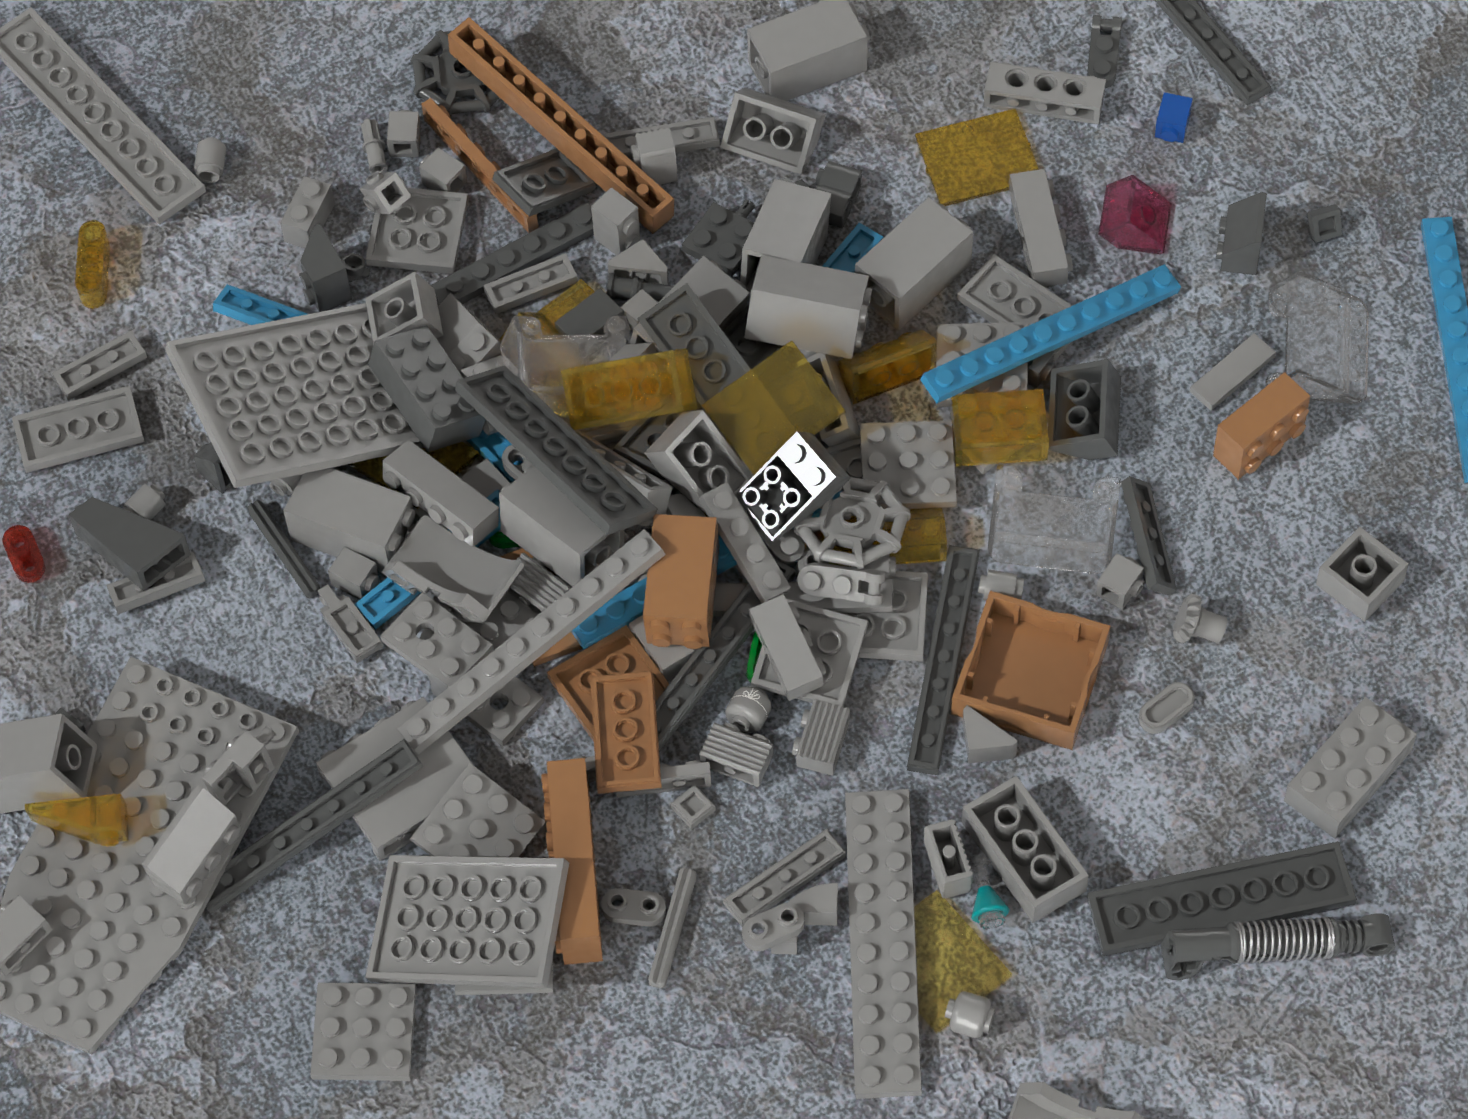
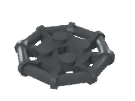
[410,27,512,117]

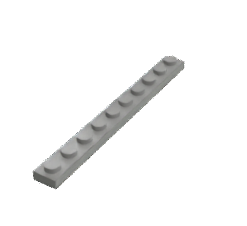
[397,529,666,755]

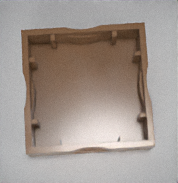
[951,591,1111,750]

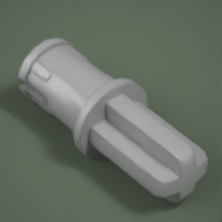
[361,118,388,174]

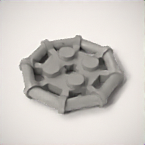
[794,477,911,570]

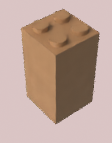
[643,514,720,649]

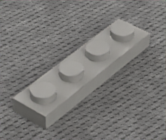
[698,482,791,604]

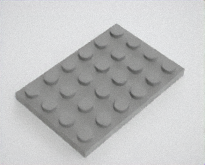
[365,855,569,988]

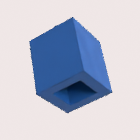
[1155,92,1193,143]

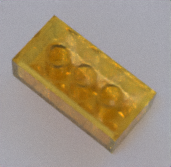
[561,348,697,430]

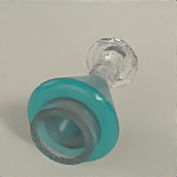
[968,855,1010,929]

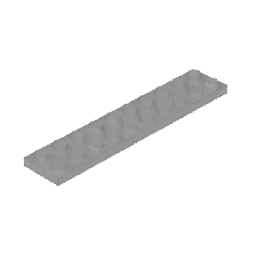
[0,7,206,225]
[845,789,922,1099]

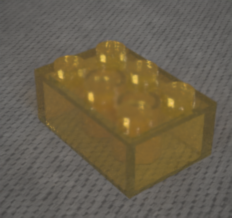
[950,389,1049,467]

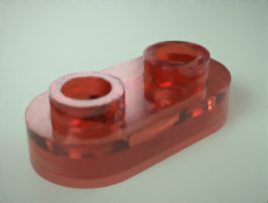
[2,525,46,583]

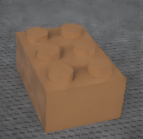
[1213,372,1310,480]

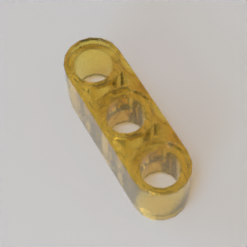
[75,220,110,309]

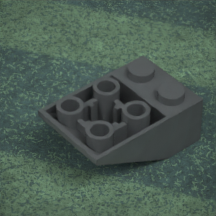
[735,431,851,542]

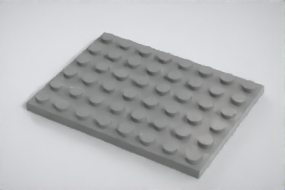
[165,303,424,488]

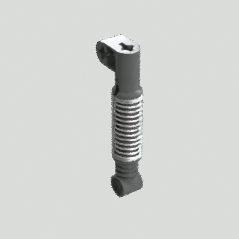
[1160,913,1395,980]

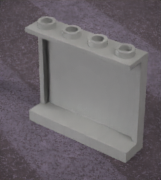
[316,697,474,861]

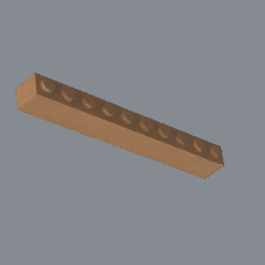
[448,17,674,234]

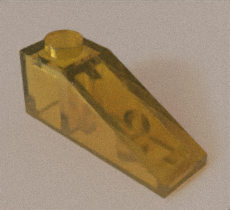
[25,793,128,846]

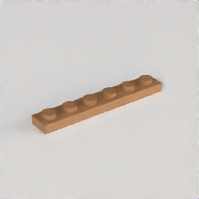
[421,98,538,233]

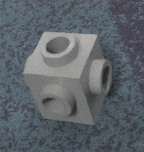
[360,171,412,215]

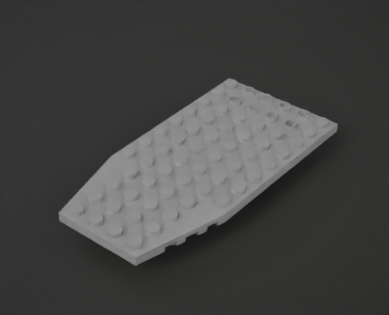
[0,656,299,1055]

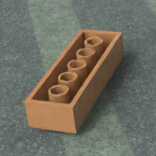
[541,758,603,965]

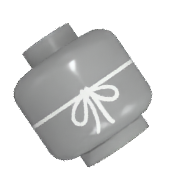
[725,686,772,733]

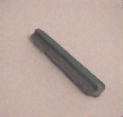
[247,500,320,599]

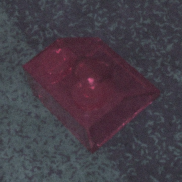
[1098,175,1172,254]

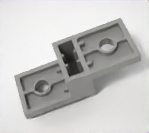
[380,592,544,746]

